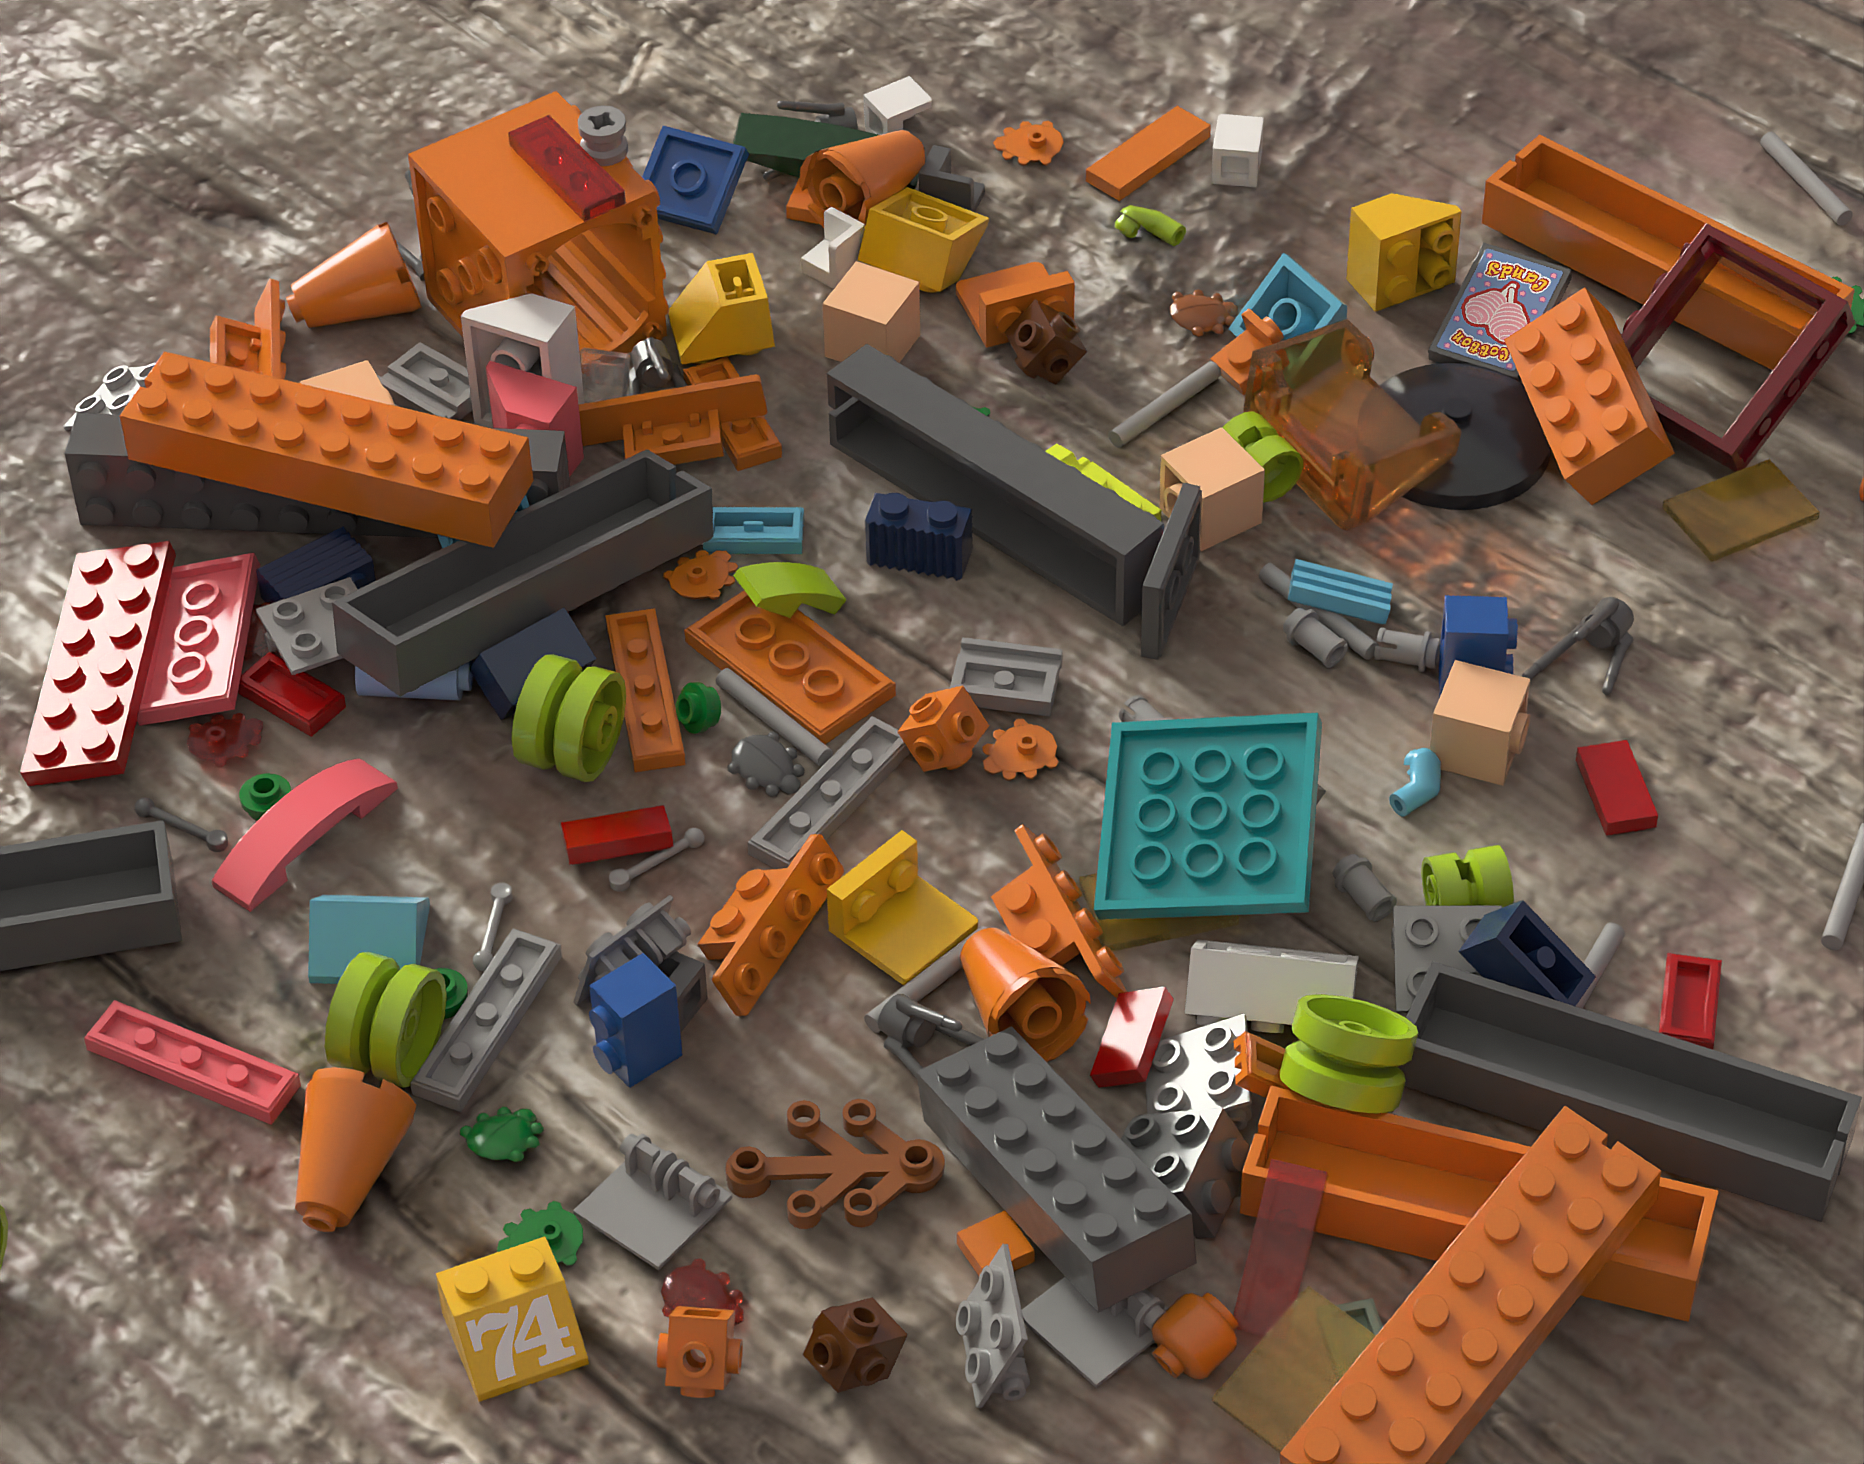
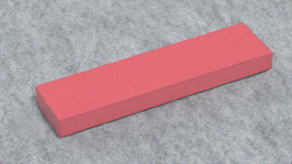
[84,1000,301,1125]

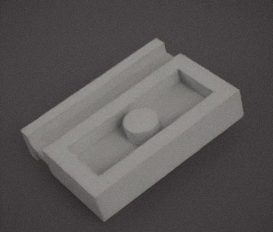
[377,342,472,421]
[950,637,1063,716]

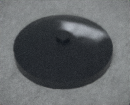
[1358,363,1552,510]

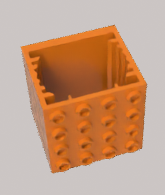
[408,91,669,374]

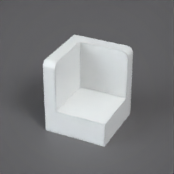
[864,76,932,135]
[1211,114,1264,187]
[801,207,866,289]

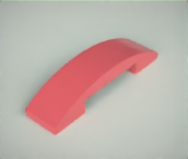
[212,758,398,912]

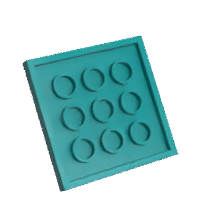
[1094,712,1322,920]

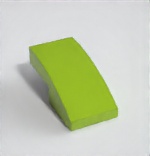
[733,562,847,618]

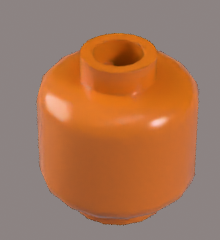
[1152,1292,1238,1379]

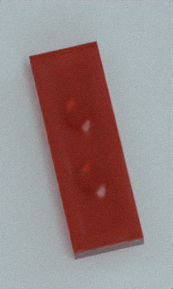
[508,115,626,222]
[1233,1159,1329,1343]

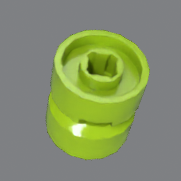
[1222,411,1303,503]
[1421,845,1514,908]

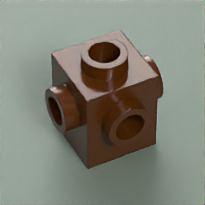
[1004,299,1087,385]
[802,1297,908,1393]

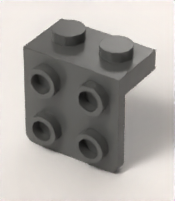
[1121,1108,1250,1239]

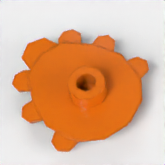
[993,121,1064,166]
[663,550,738,600]
[982,719,1059,781]

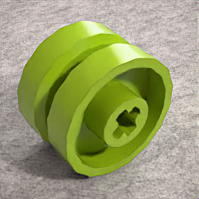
[511,654,626,782]
[324,952,447,1088]
[1279,994,1418,1114]

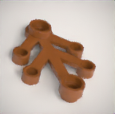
[725,1099,945,1229]

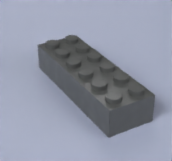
[916,1026,1197,1313]

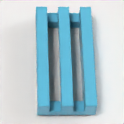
[703,507,804,554]
[1288,559,1393,625]

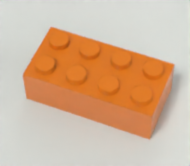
[1504,287,1675,505]

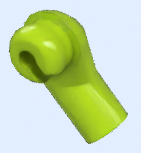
[1114,205,1186,246]

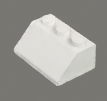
[461,293,585,428]
[1185,939,1359,1033]

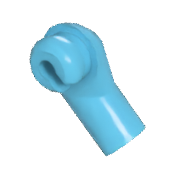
[1389,748,1441,817]

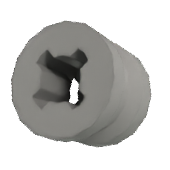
[578,106,628,166]

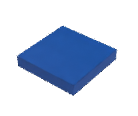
[642,126,749,235]

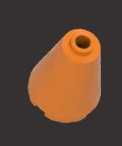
[799,130,925,228]
[286,222,422,328]
[960,928,1091,1062]
[295,1067,416,1232]

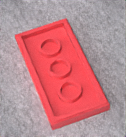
[137,553,261,726]

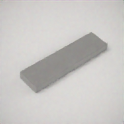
[748,716,911,869]
[410,928,562,1112]

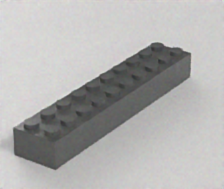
[64,413,570,538]

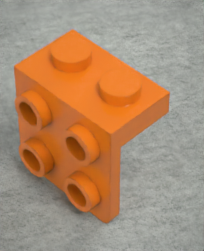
[956,262,1075,348]

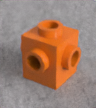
[897,685,990,772]
[657,1306,743,1398]

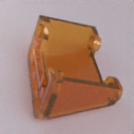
[1243,319,1461,531]

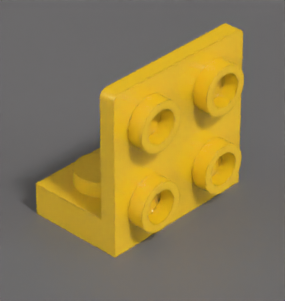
[827,830,978,985]

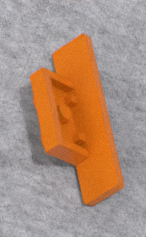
[210,278,286,379]
[578,374,768,465]
[991,824,1127,998]
[697,834,844,1016]

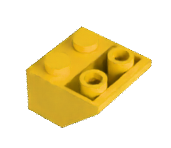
[1346,193,1462,312]
[668,253,775,365]

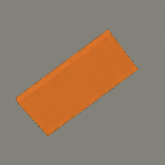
[684,590,896,745]

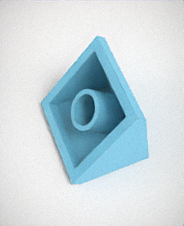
[1228,253,1348,383]
[308,895,430,984]

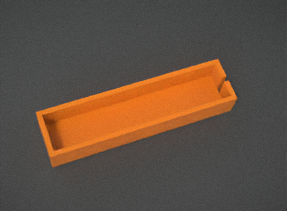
[1482,134,1855,370]
[120,351,534,548]
[1240,1086,1718,1322]
[1280,1106,1661,1464]

